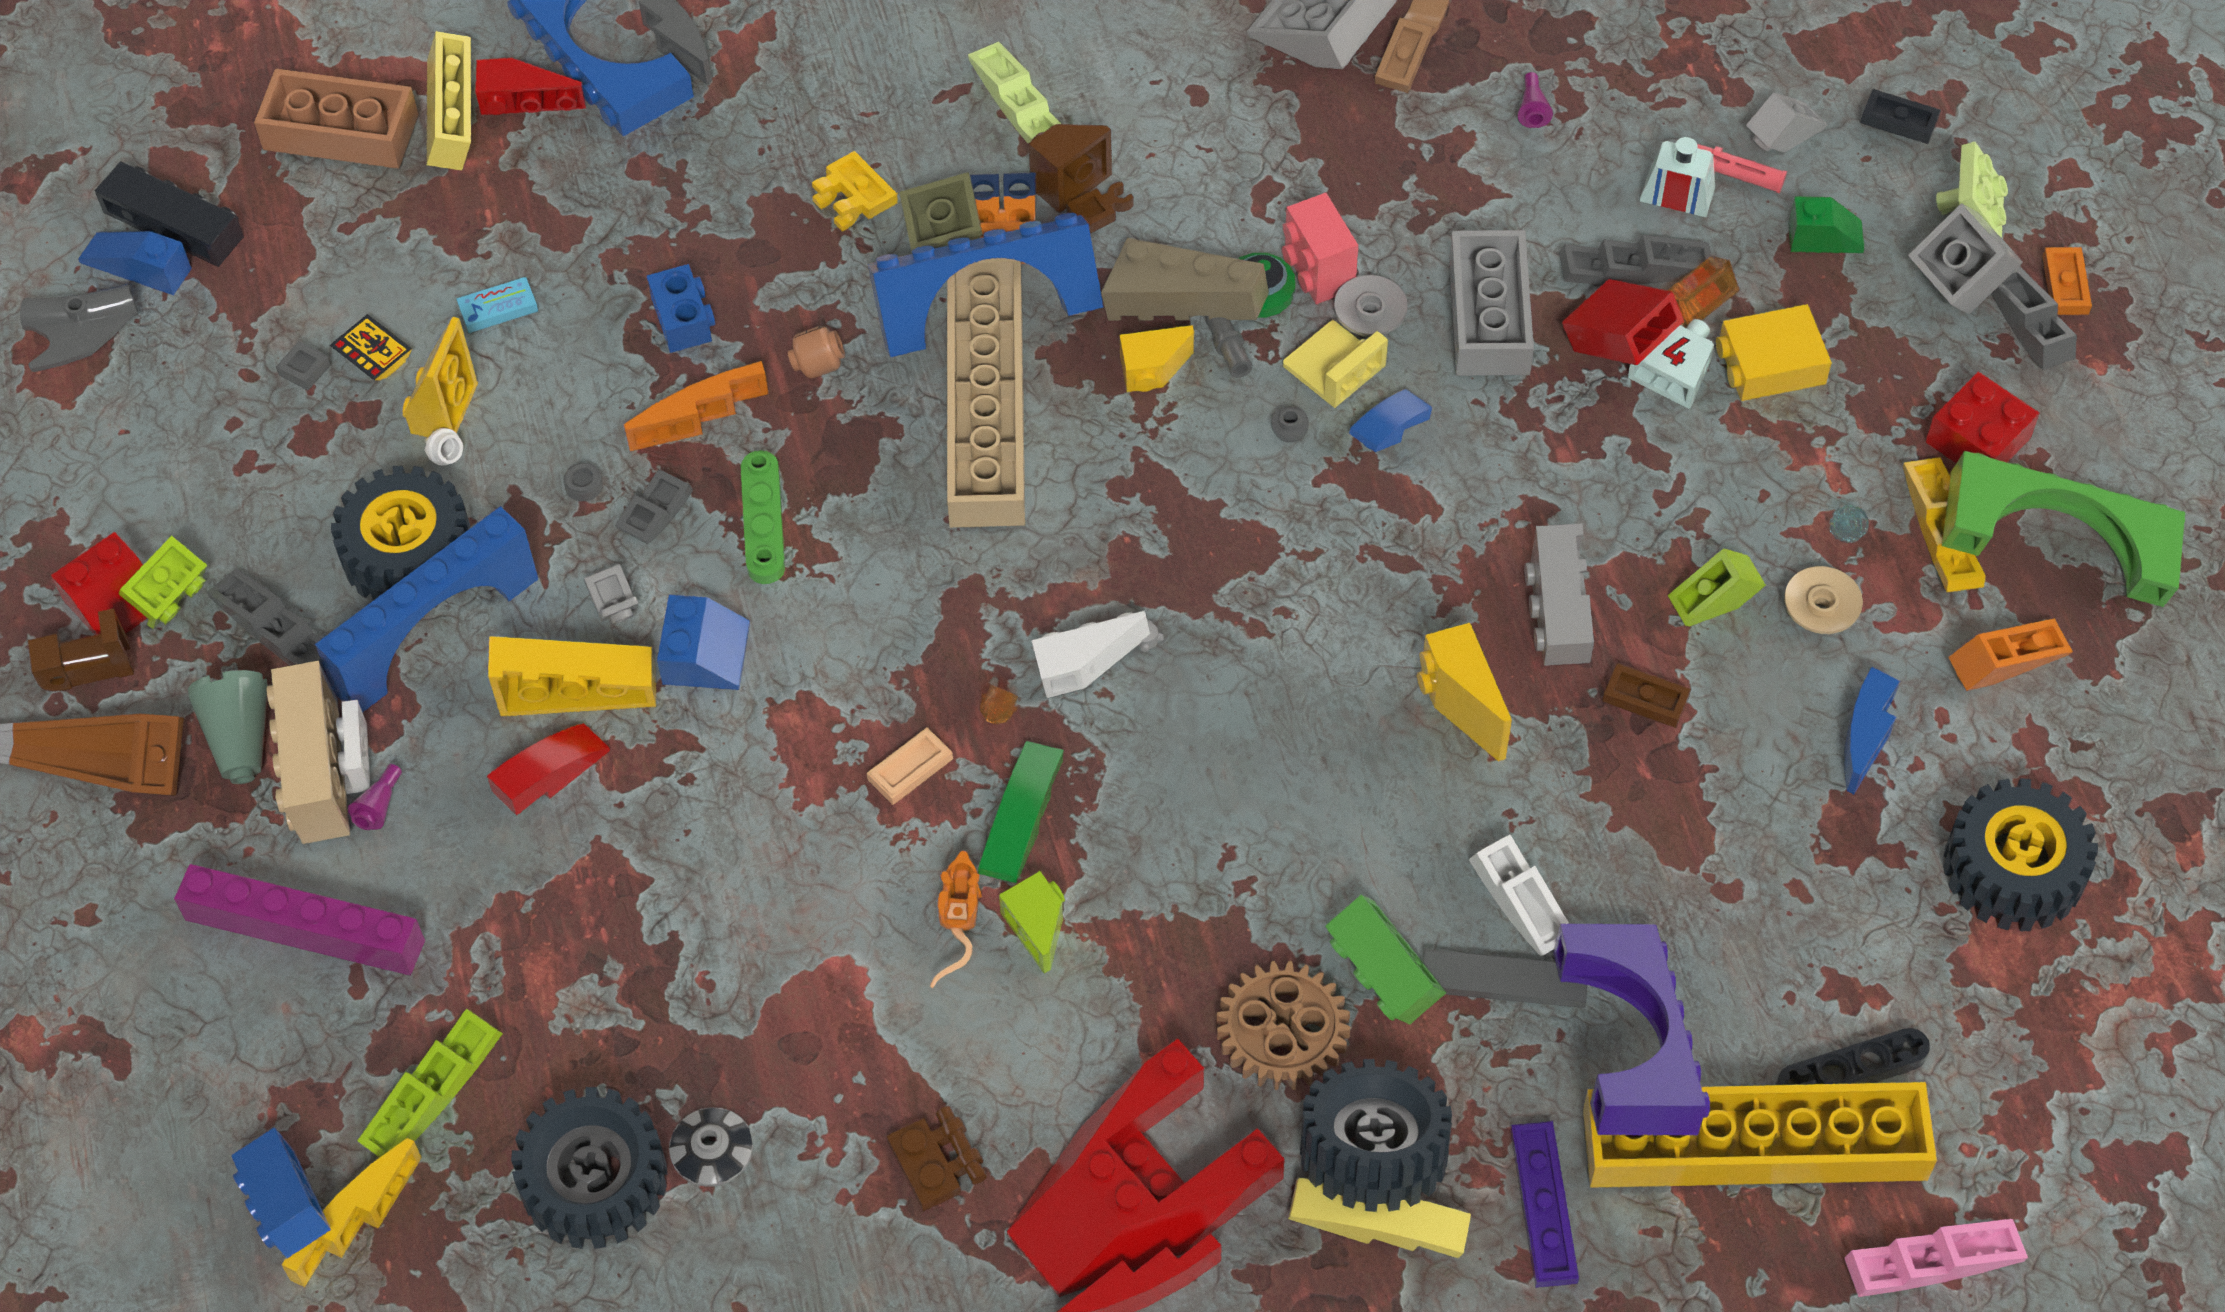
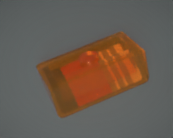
[1668,256,1740,328]

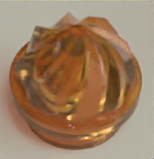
[980,684,1018,724]

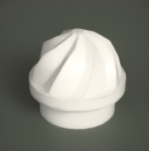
[424,428,463,466]

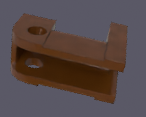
[28,608,134,692]

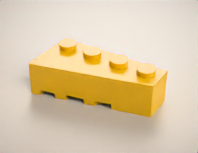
[488,636,656,717]

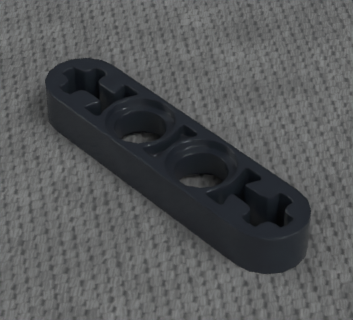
[1776,1028,1930,1085]

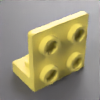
[1283,320,1388,408]

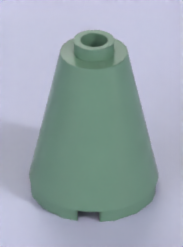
[188,670,268,784]

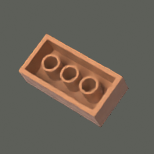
[254,69,419,169]

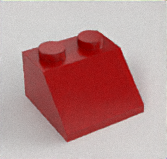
[51,532,147,635]

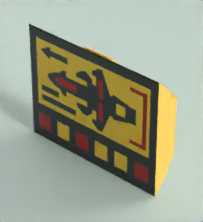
[329,314,412,380]

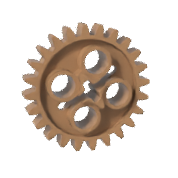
[1217,961,1350,1090]

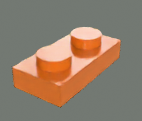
[2042,247,2092,315]

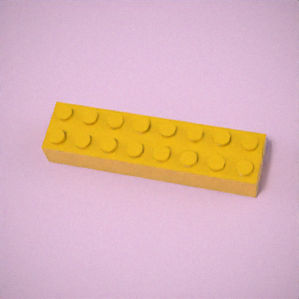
[1583,1082,1937,1188]

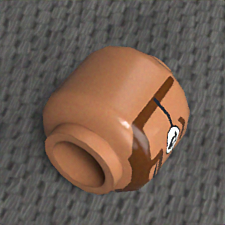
[788,326,845,379]

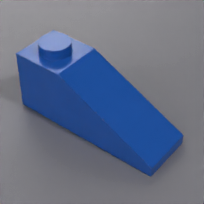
[78,231,192,295]

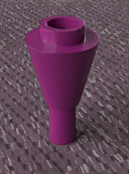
[1518,72,1553,128]
[348,764,402,830]

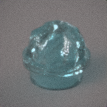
[1828,505,1869,543]

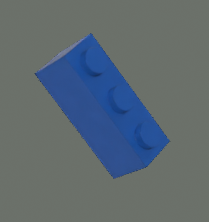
[231,1127,331,1258]

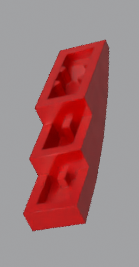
[1057,1233,1222,1312]

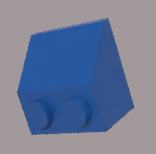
[657,595,750,690]

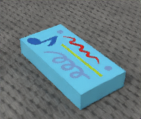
[456,277,538,333]

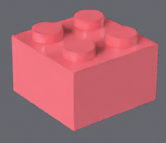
[1282,193,1359,304]

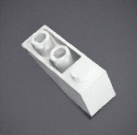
[1032,611,1150,698]

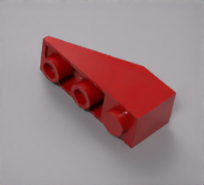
[475,58,586,115]

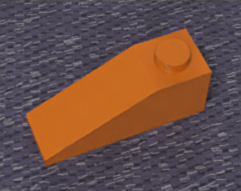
[1948,618,2073,691]

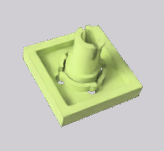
[1936,142,2008,238]

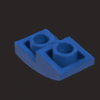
[1349,389,1432,452]

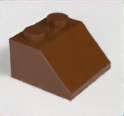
[1028,124,1112,214]

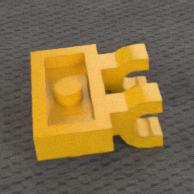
[812,151,898,232]

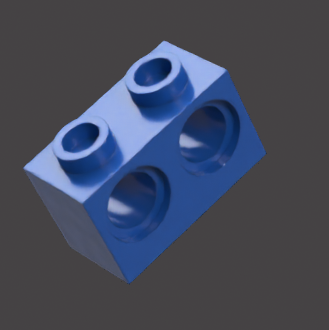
[647,264,716,353]

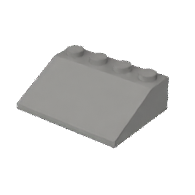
[1247,0,1397,69]

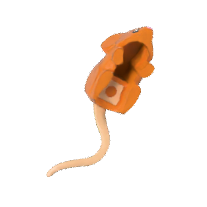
[930,850,982,988]

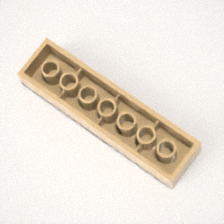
[947,258,1025,528]

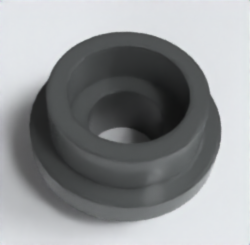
[1271,406,1309,443]

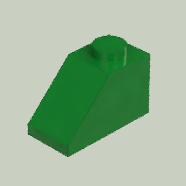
[1788,196,1864,253]

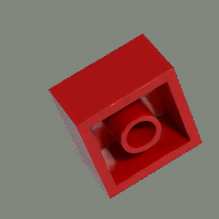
[1926,371,2040,463]

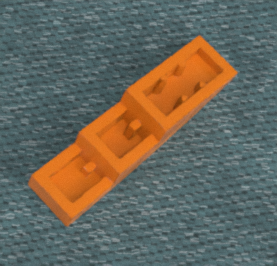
[624,361,768,451]

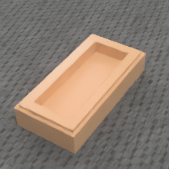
[867,727,953,805]

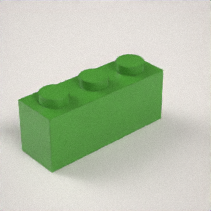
[1325,894,1446,1025]

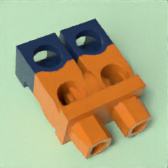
[970,173,1037,264]

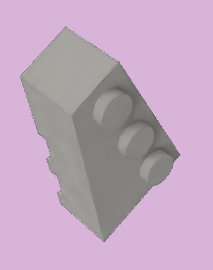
[1524,523,1594,666]

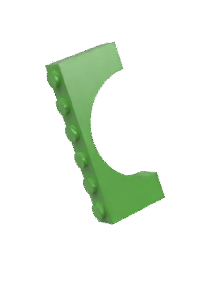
[1942,451,2185,607]

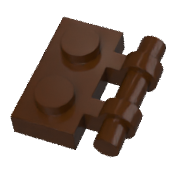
[886,1106,987,1212]

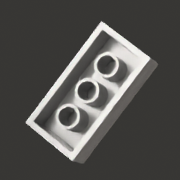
[1449,230,1534,376]

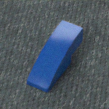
[1844,667,1900,795]

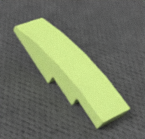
[968,42,1061,143]

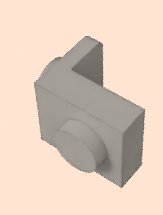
[583,564,639,624]

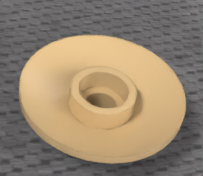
[1784,566,1863,634]

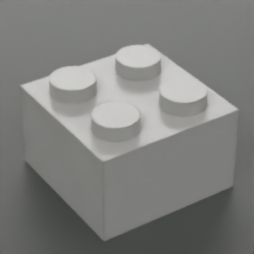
[1908,203,2023,314]

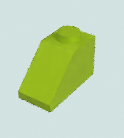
[1668,548,1766,627]
[999,871,1065,974]

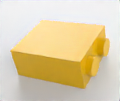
[1716,304,1832,401]

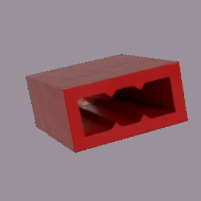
[1562,279,1684,365]

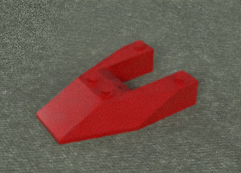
[1007,1038,1285,1297]

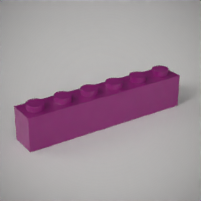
[174,864,425,976]

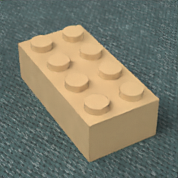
[267,661,350,844]

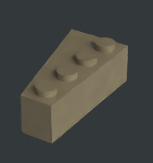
[1101,238,1269,321]

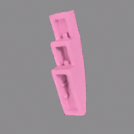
[1844,1219,2028,1297]

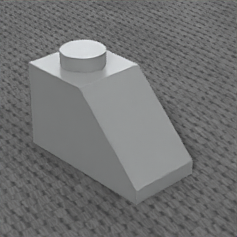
[1746,92,1828,153]

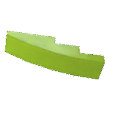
[357,1009,503,1157]

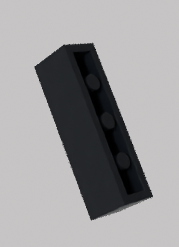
[94,161,244,267]

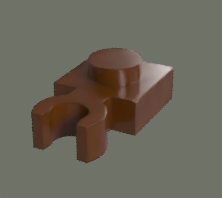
[1066,182,1134,234]

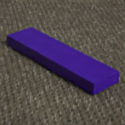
[1510,1121,1579,1288]

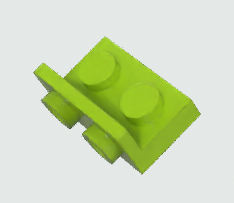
[119,535,207,629]

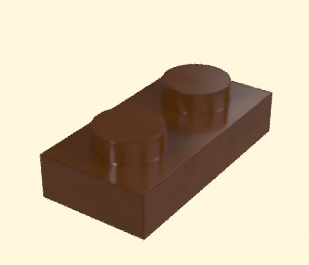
[1602,663,1691,728]

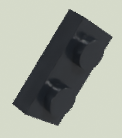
[1860,89,1941,144]

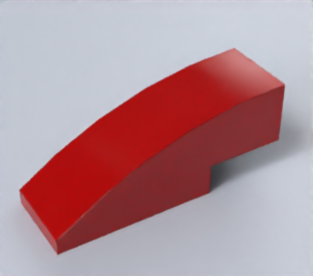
[487,723,610,816]

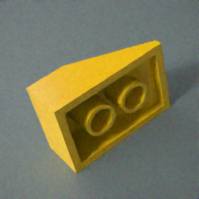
[403,317,478,437]
[1417,623,1512,761]

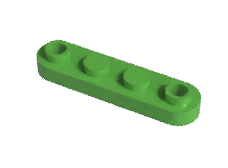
[741,450,785,584]

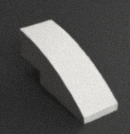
[1469,834,1569,956]

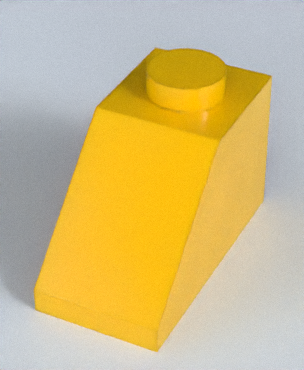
[1120,325,1194,392]

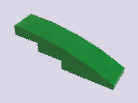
[978,741,1064,883]

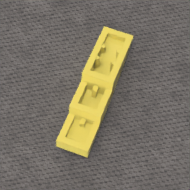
[1288,1178,1471,1258]

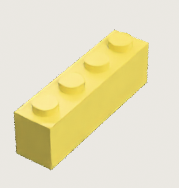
[427,31,471,171]

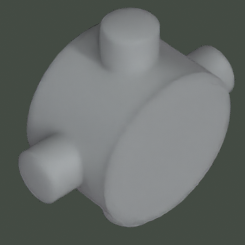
[1138,620,1164,652]

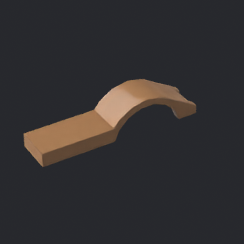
[1375,0,1450,93]

